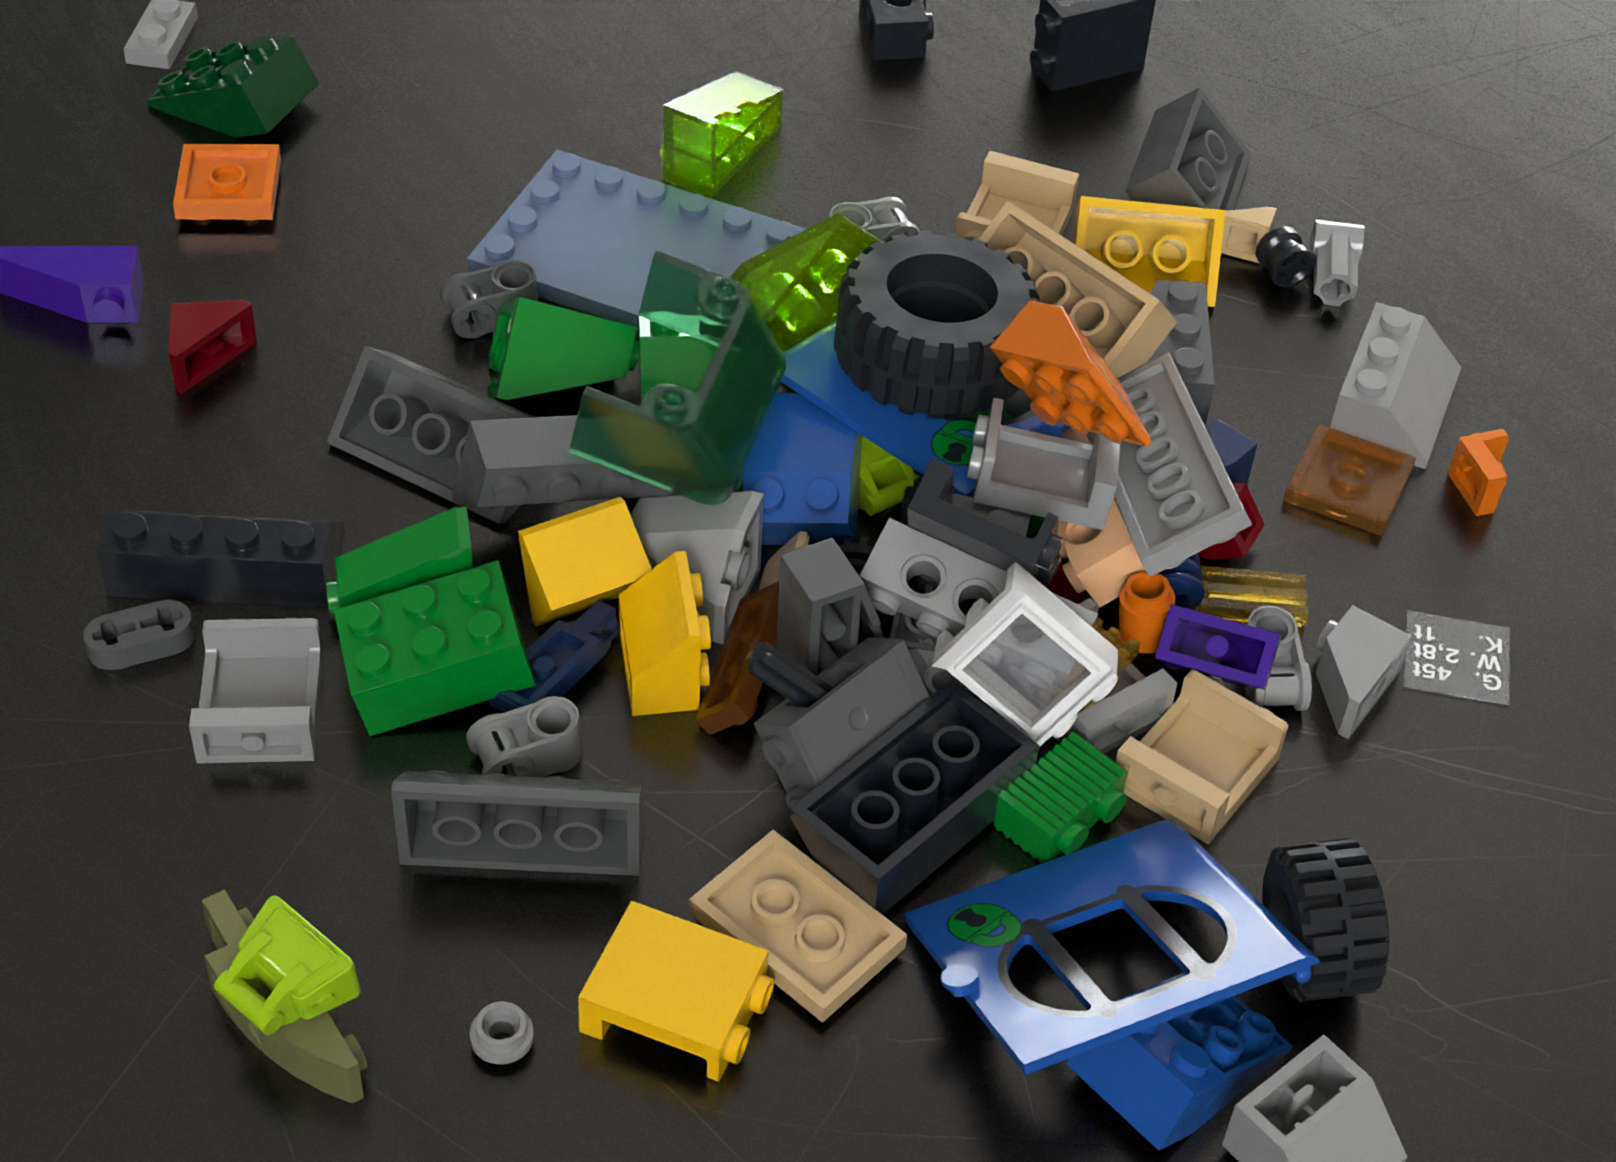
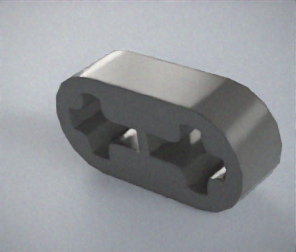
[83,599,195,670]

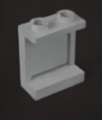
[966,397,1120,530]
[999,598,1178,754]
[189,618,323,763]

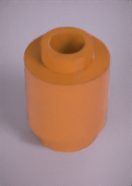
[1119,571,1175,654]

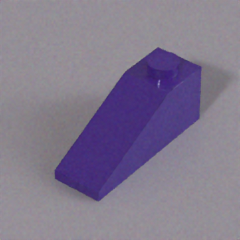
[0,246,145,323]

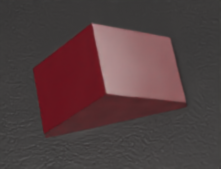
[168,300,257,394]

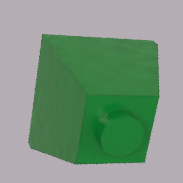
[487,297,640,402]
[326,506,473,614]

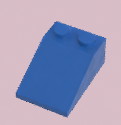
[742,393,862,546]

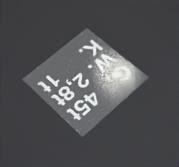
[1404,610,1510,705]

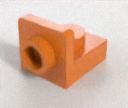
[1448,429,1509,516]

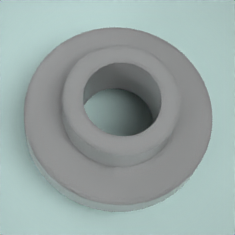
[470,1001,534,1064]

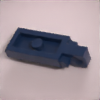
[489,600,620,712]

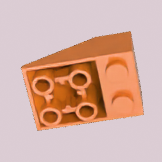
[989,300,1152,447]

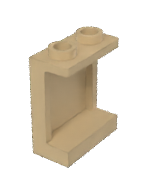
[954,151,1079,241]
[1115,669,1288,844]

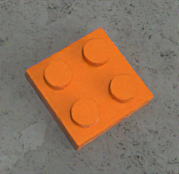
[173,144,281,221]

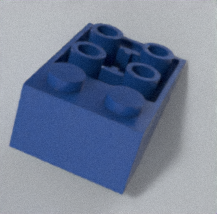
[1066,973,1293,1151]

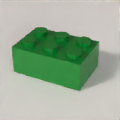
[334,560,536,736]

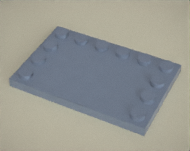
[467,150,812,345]

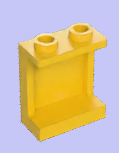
[578,901,775,1082]

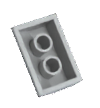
[1327,302,1462,469]

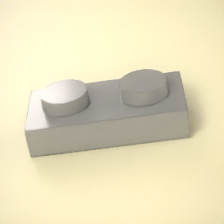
[123,0,198,70]

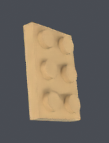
[689,829,907,1023]

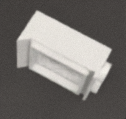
[932,562,1118,747]

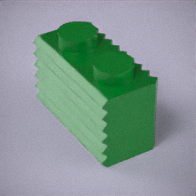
[994,731,1128,864]

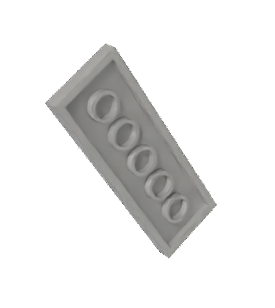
[1089,352,1252,577]

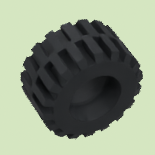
[1262,838,1389,1002]

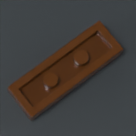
[695,581,779,735]

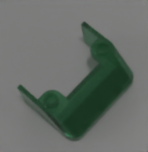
[569,250,787,505]

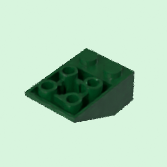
[146,35,319,138]

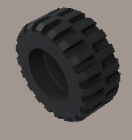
[834,231,1040,419]

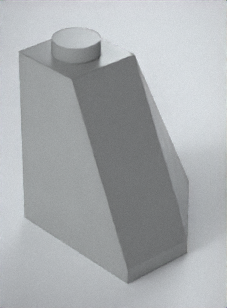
[631,491,764,644]

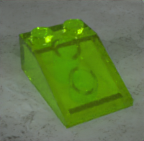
[708,213,884,357]

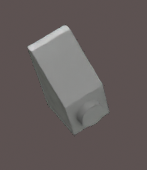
[1316,605,1412,739]

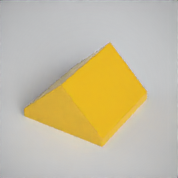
[518,496,652,627]

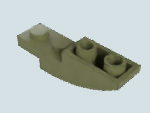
[202,889,367,1103]

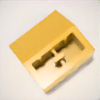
[619,551,711,716]

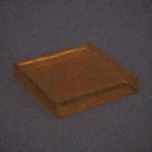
[1283,424,1417,536]

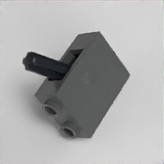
[746,637,929,809]

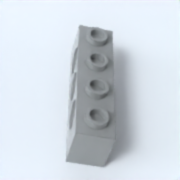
[860,518,1098,689]

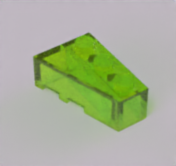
[660,71,783,198]

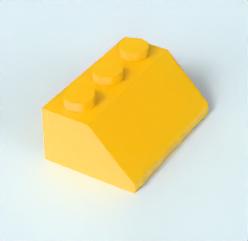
[1073,196,1226,307]

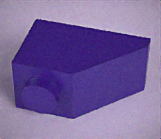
[1155,604,1282,690]

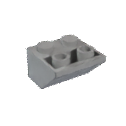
[1222,1034,1407,1162]

